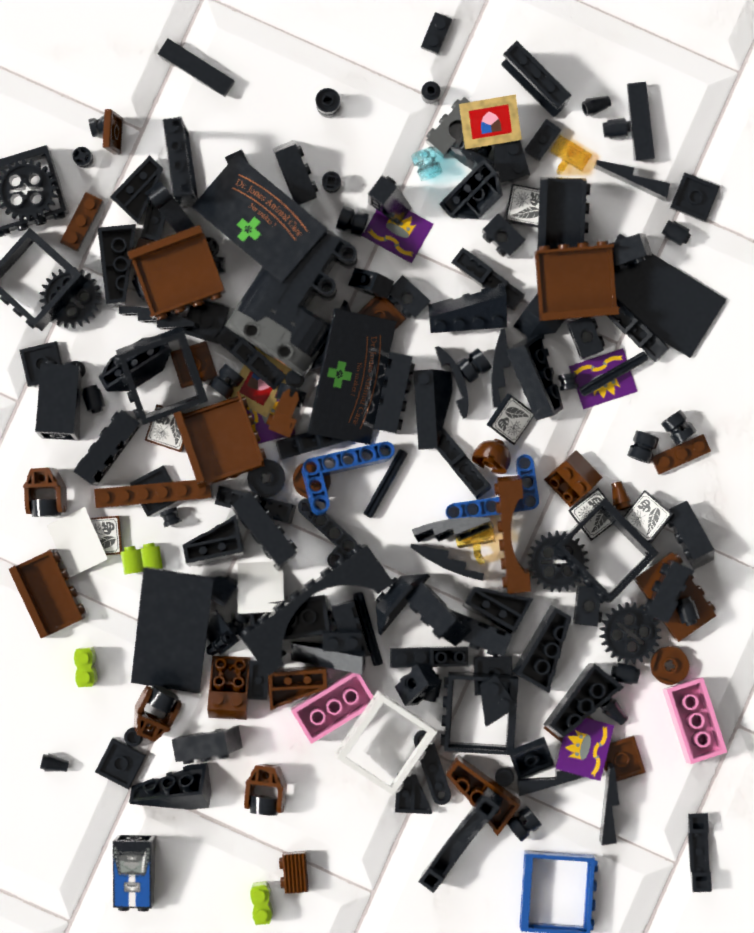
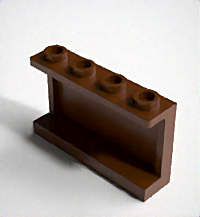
[8,549,86,639]
[633,552,716,642]

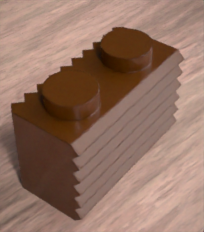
[279,850,309,894]

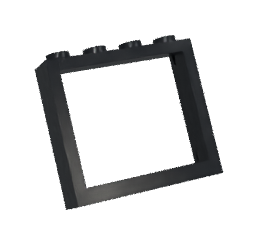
[162,116,198,208]
[0,145,70,237]
[0,228,88,331]
[114,326,208,425]
[553,498,659,603]
[440,671,519,755]

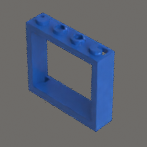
[519,850,598,933]

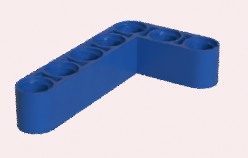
[302,441,395,516]
[445,454,539,519]

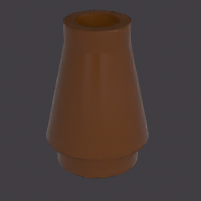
[611,481,632,511]

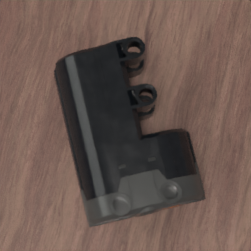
[225,230,358,377]

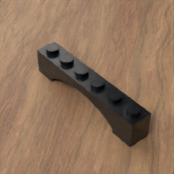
[418,787,503,893]

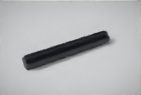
[579,352,648,396]
[364,449,408,518]
[353,592,383,666]

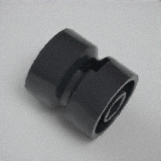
[315,88,341,118]
[336,205,369,238]
[456,348,492,384]
[209,363,244,399]
[661,409,697,445]
[627,430,659,464]
[507,805,542,842]

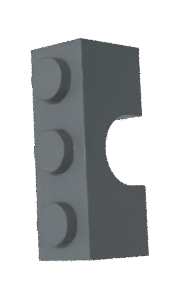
[426,97,470,158]

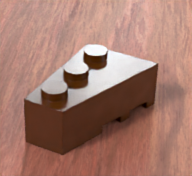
[268,666,328,711]

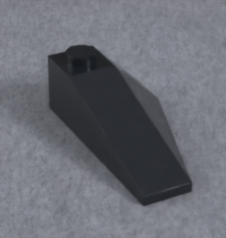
[413,369,453,450]
[129,763,212,810]

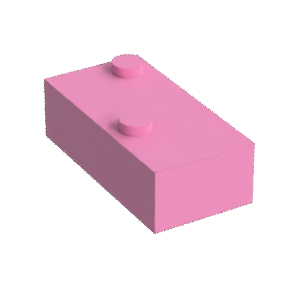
[290,672,373,744]
[662,678,727,764]

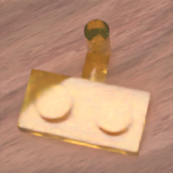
[550,135,592,175]
[456,522,496,565]

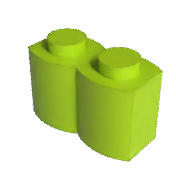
[120,543,163,575]
[74,647,98,688]
[250,881,273,925]

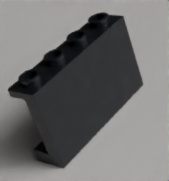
[501,40,572,118]
[537,177,590,250]

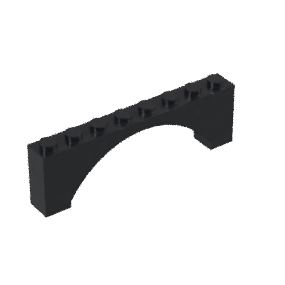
[239,544,394,676]

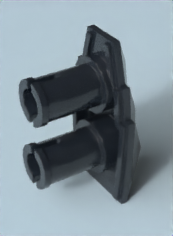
[448,137,494,170]

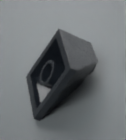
[212,575,238,607]

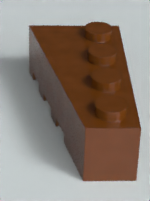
[446,755,521,836]

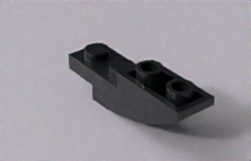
[390,646,469,668]

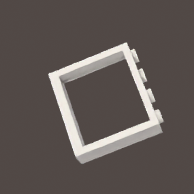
[334,690,437,796]

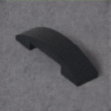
[435,346,469,420]
[688,813,712,892]

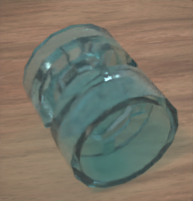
[411,147,443,181]

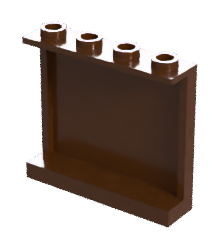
[127,225,226,321]
[534,241,619,321]
[173,391,267,488]

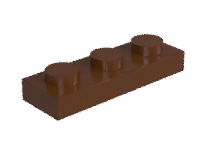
[60,192,104,252]
[651,434,711,475]

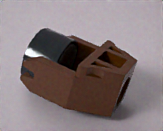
[266,382,307,438]
[23,467,67,517]
[134,684,182,742]
[244,764,287,816]

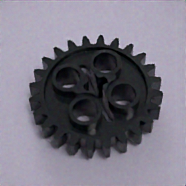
[0,159,58,222]
[39,267,102,329]
[527,530,590,593]
[599,602,662,664]

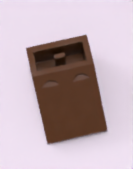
[207,656,251,720]

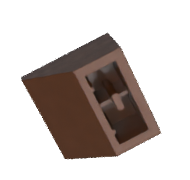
[544,450,603,507]

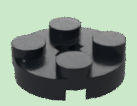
[247,459,286,497]

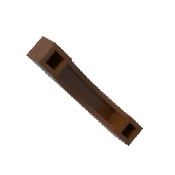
[494,475,531,594]
[94,480,213,508]

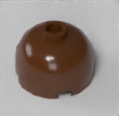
[472,439,511,474]

